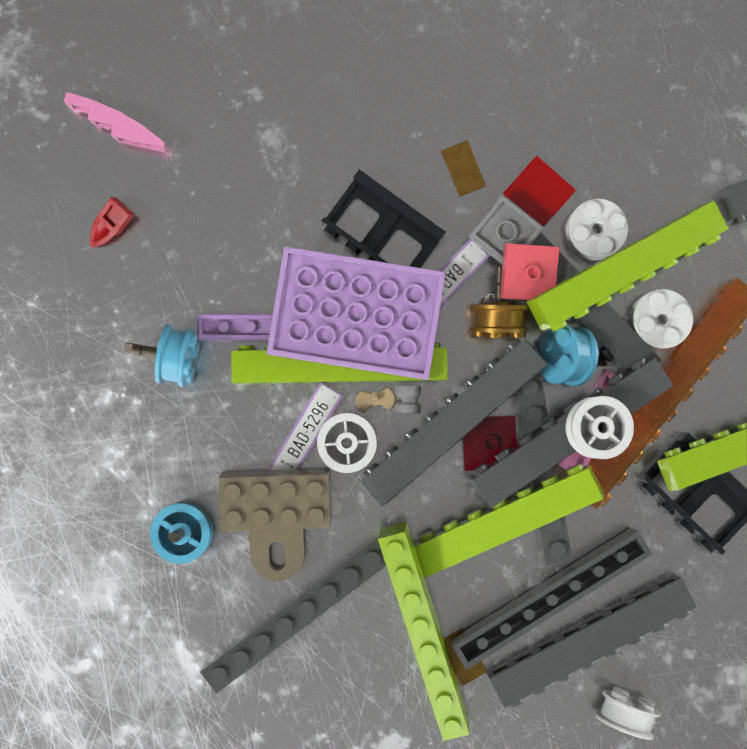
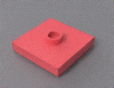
[500,243,559,300]

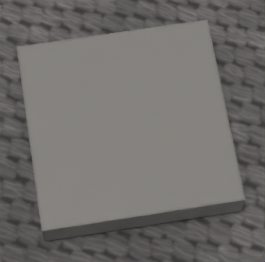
[468,194,544,265]

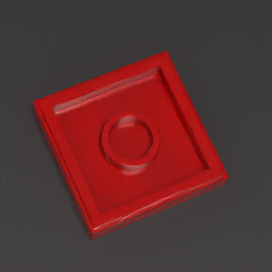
[502,155,576,227]

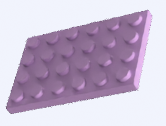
[266,247,446,380]

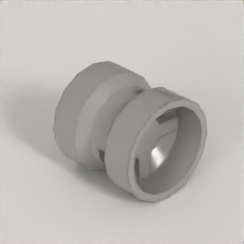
[394,386,421,413]

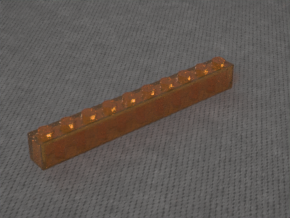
[589,278,747,509]

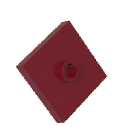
[462,416,517,471]

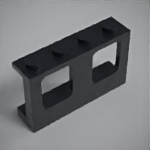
[321,169,446,268]
[638,432,747,555]

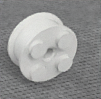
[565,199,628,261]
[629,289,693,350]
[565,396,634,459]
[317,413,377,473]
[595,687,662,740]

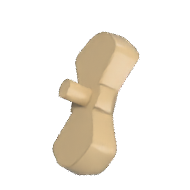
[355,388,396,413]

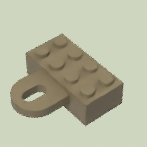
[219,468,331,581]

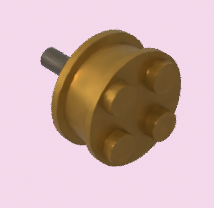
[469,267,530,338]

